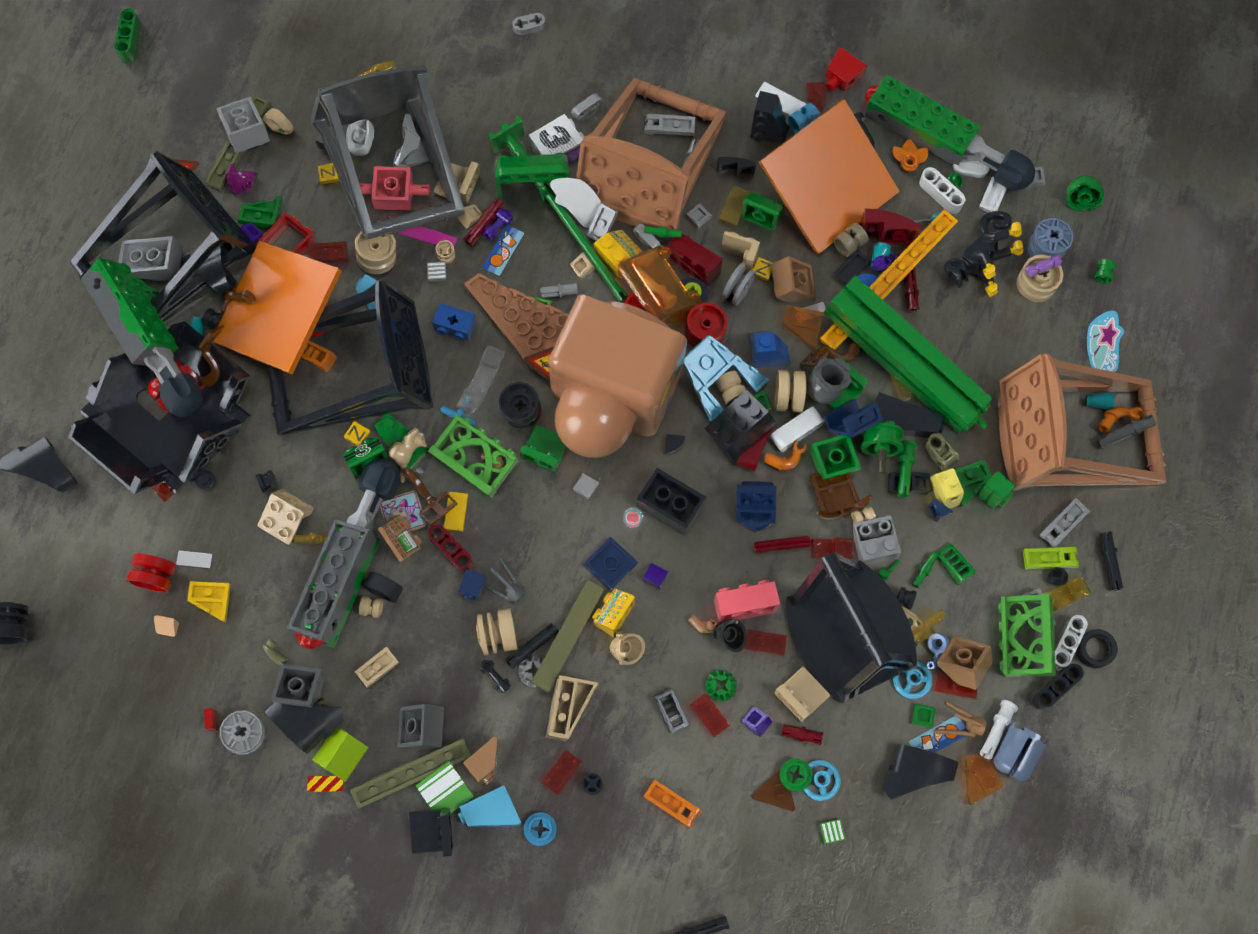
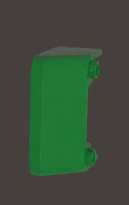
[495,152,570,200]

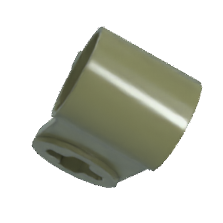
[924,433,960,471]

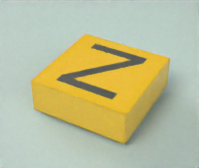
[317,163,339,185]
[753,257,773,282]
[344,421,371,446]

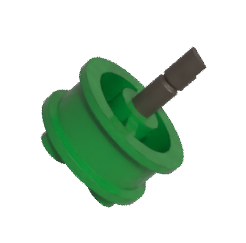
[861,421,904,474]

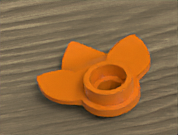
[892,139,928,172]

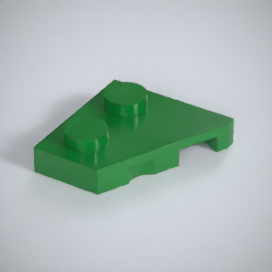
[237,196,283,228]
[955,460,992,507]

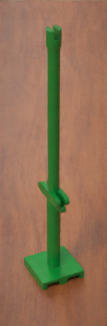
[488,115,628,303]

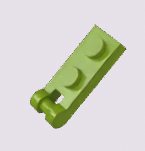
[1023,547,1079,570]

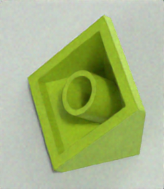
[312,728,369,782]

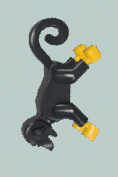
[944,211,1024,297]

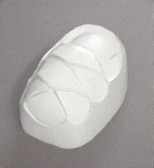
[346,119,374,156]

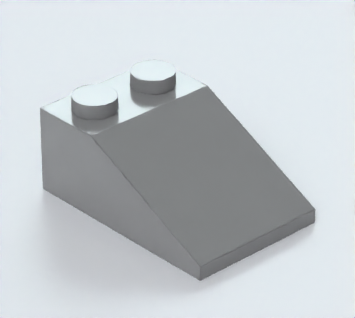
[216,97,270,153]
[118,236,183,281]

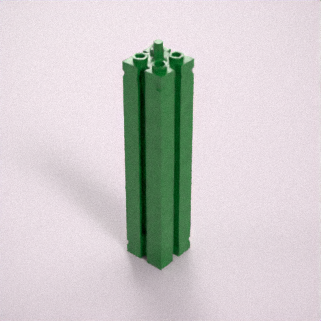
[823,275,992,434]

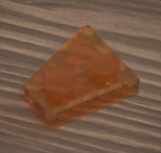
[782,305,823,348]
[965,752,1004,805]

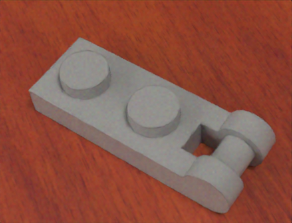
[644,114,695,136]
[1039,498,1090,548]

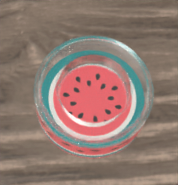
[623,508,643,528]

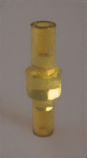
[294,533,328,545]

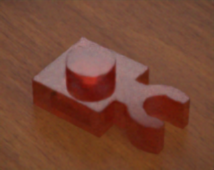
[806,82,826,112]

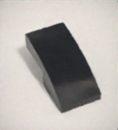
[717,157,756,176]
[888,472,930,493]

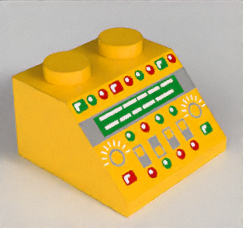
[594,230,646,278]
[592,589,635,638]

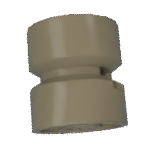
[833,223,868,257]

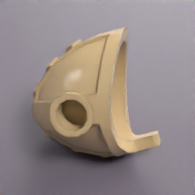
[609,631,645,665]

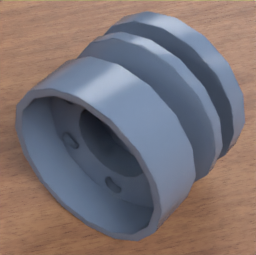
[1027,218,1073,260]

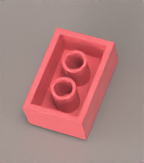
[714,580,780,624]

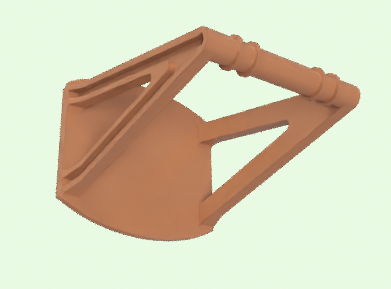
[576,78,727,230]
[999,354,1167,490]

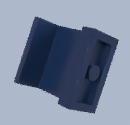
[823,399,884,438]

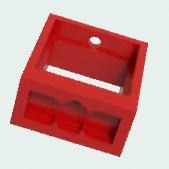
[255,212,316,256]

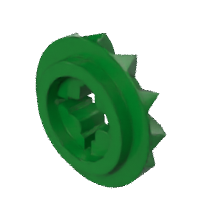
[705,670,737,702]
[780,759,812,792]

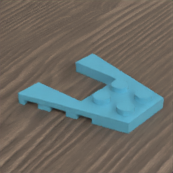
[684,335,769,422]

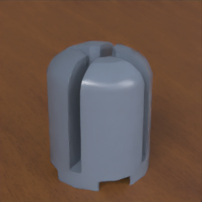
[993,722,1049,781]

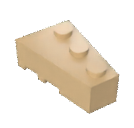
[546,675,598,741]

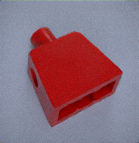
[825,47,867,92]

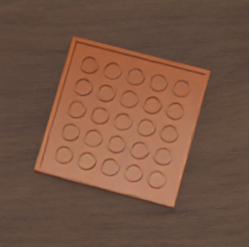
[759,99,900,254]
[213,241,342,374]

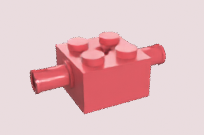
[359,166,430,210]

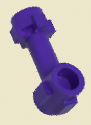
[483,208,514,240]
[872,253,900,271]

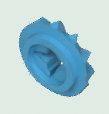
[524,812,557,846]

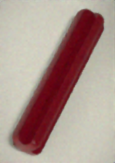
[753,536,811,553]

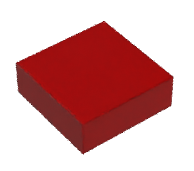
[204,708,218,731]

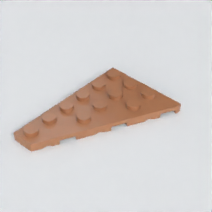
[464,273,569,368]

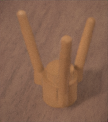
[934,702,986,738]

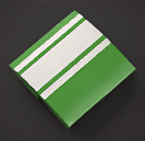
[416,761,474,814]

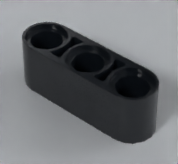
[1032,663,1084,710]

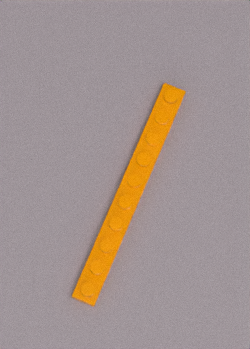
[820,209,958,350]

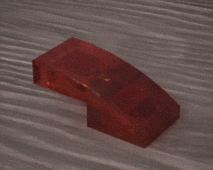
[811,538,853,559]
[935,672,978,700]

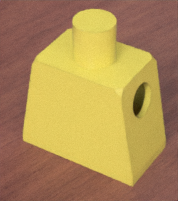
[930,468,964,509]

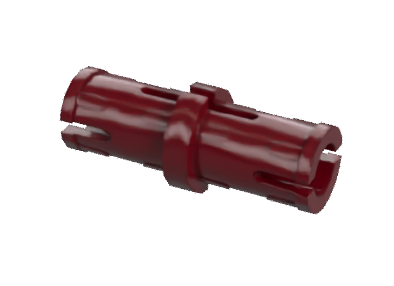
[781,724,823,745]

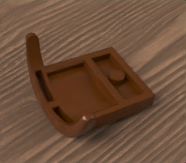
[809,473,872,520]

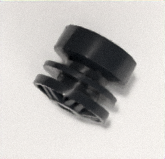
[499,382,542,429]
[0,602,29,645]

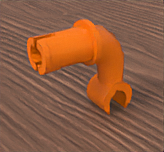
[1098,407,1144,434]
[763,441,807,471]

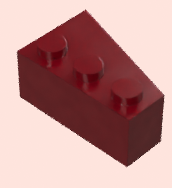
[665,234,723,287]

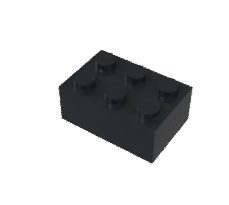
[704,390,776,461]
[636,468,707,535]

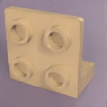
[434,161,480,204]
[721,231,760,275]
[258,489,314,545]
[774,667,830,723]

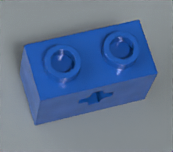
[432,303,476,341]

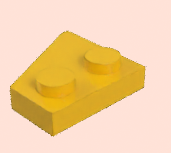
[187,581,231,622]

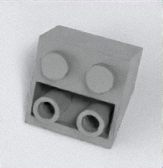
[853,515,901,565]

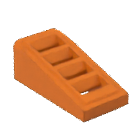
[301,341,337,372]

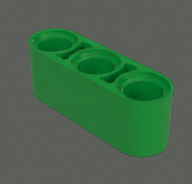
[114,8,141,62]

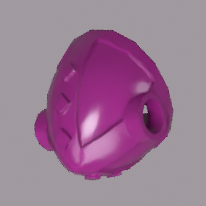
[227,163,258,195]

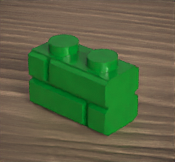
[978,472,1014,509]

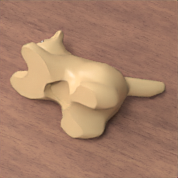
[388,428,427,483]

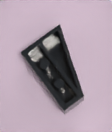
[750,91,790,144]

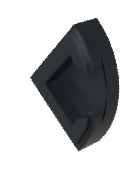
[665,434,685,454]

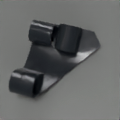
[181,242,236,294]
[0,436,78,493]
[264,702,344,754]
[883,744,959,800]

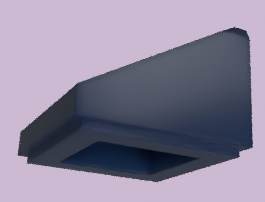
[928,499,953,522]

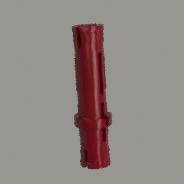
[463,197,505,247]
[904,267,920,313]

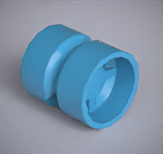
[787,103,820,134]

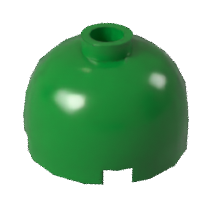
[1066,175,1104,212]

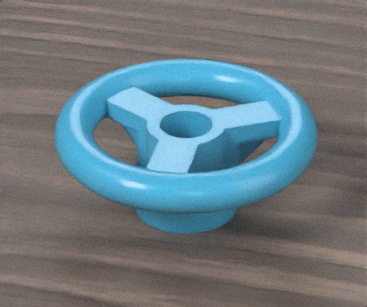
[893,660,932,699]
[800,760,841,801]

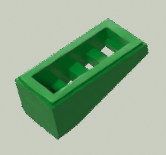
[936,543,976,585]

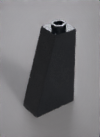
[875,392,945,438]

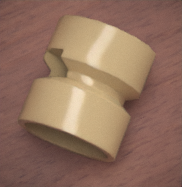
[715,371,746,406]

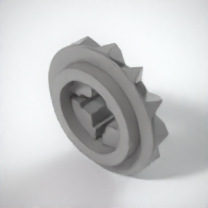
[518,655,544,688]

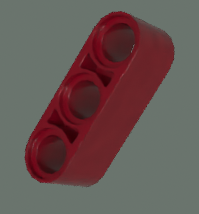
[737,426,773,472]
[428,524,473,573]

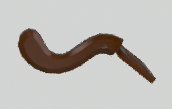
[221,281,256,314]
[199,325,224,387]
[800,342,860,367]
[402,467,458,526]

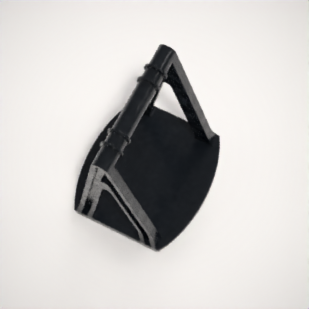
[70,151,256,320]
[267,280,433,435]
[786,552,917,703]

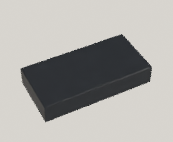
[833,249,871,286]

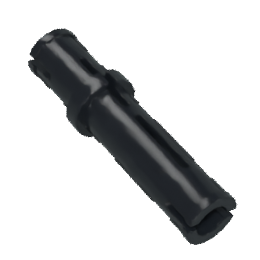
[1100,531,1124,591]
[505,623,559,669]
[673,916,729,934]

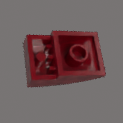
[859,208,921,245]

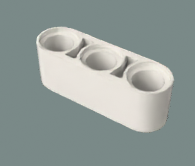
[919,167,965,214]
[770,407,825,452]
[1055,615,1088,670]

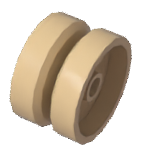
[355,231,396,274]
[1016,255,1064,302]
[775,370,806,413]

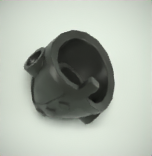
[712,618,747,653]

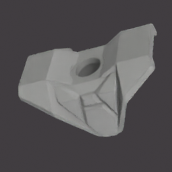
[393,114,430,167]

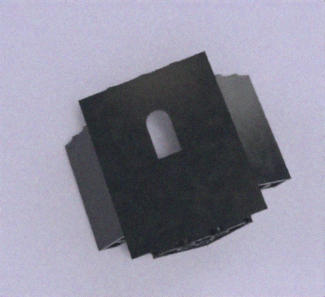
[68,321,251,494]

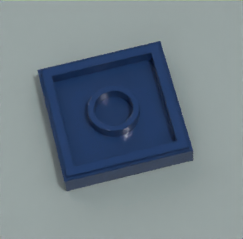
[583,537,639,591]

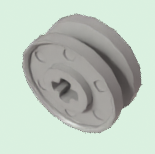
[722,264,756,305]
[219,710,265,755]

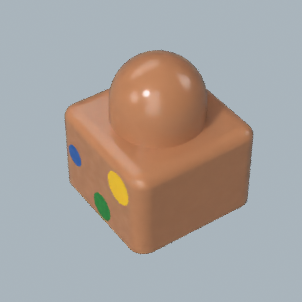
[548,295,687,458]

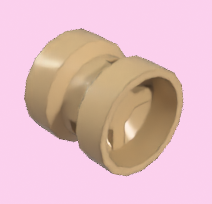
[436,240,456,264]
[851,506,876,524]
[359,596,383,619]

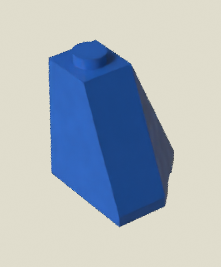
[748,331,791,368]

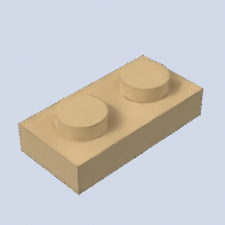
[355,647,399,688]

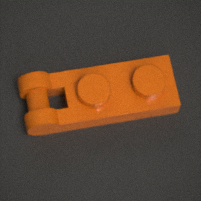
[643,779,702,829]

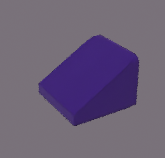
[240,222,263,243]
[643,563,669,589]
[741,706,772,737]

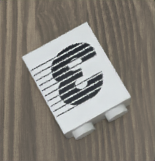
[528,114,584,155]

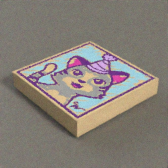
[380,490,427,532]

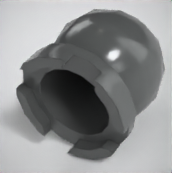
[806,357,852,404]

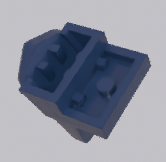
[737,481,776,532]

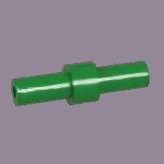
[644,226,682,238]
[912,552,938,588]

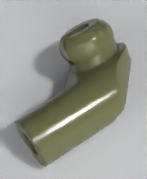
[263,639,288,666]

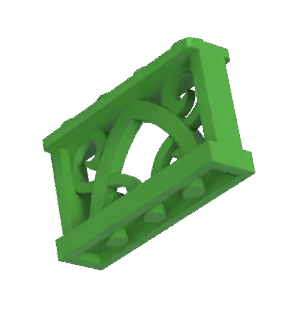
[428,415,519,498]
[998,593,1056,677]

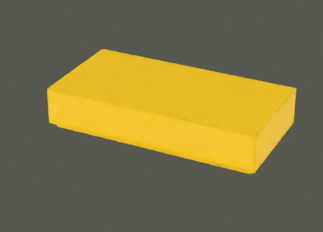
[444,492,469,532]

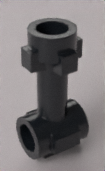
[480,660,511,694]

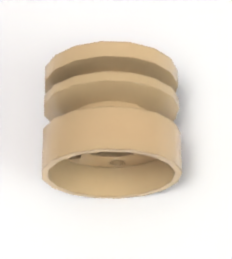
[476,608,518,656]

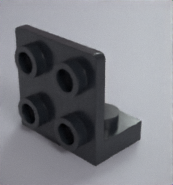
[409,808,454,857]

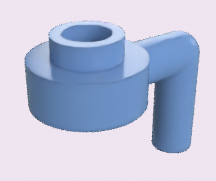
[927,633,949,669]

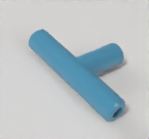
[440,399,476,427]

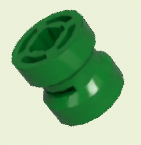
[1094,259,1117,284]

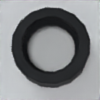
[363,572,403,603]
[1077,629,1118,669]

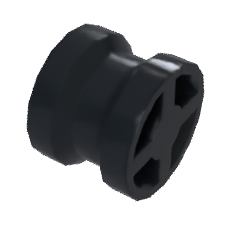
[202,308,224,330]
[256,470,278,493]
[897,586,917,610]
[582,773,603,795]

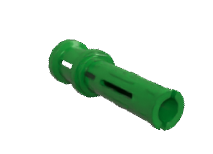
[897,440,918,498]

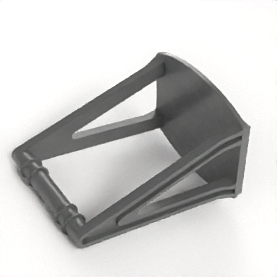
[310,65,464,240]

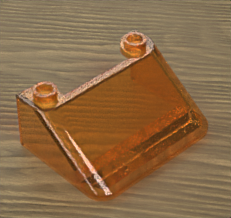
[618,246,702,323]

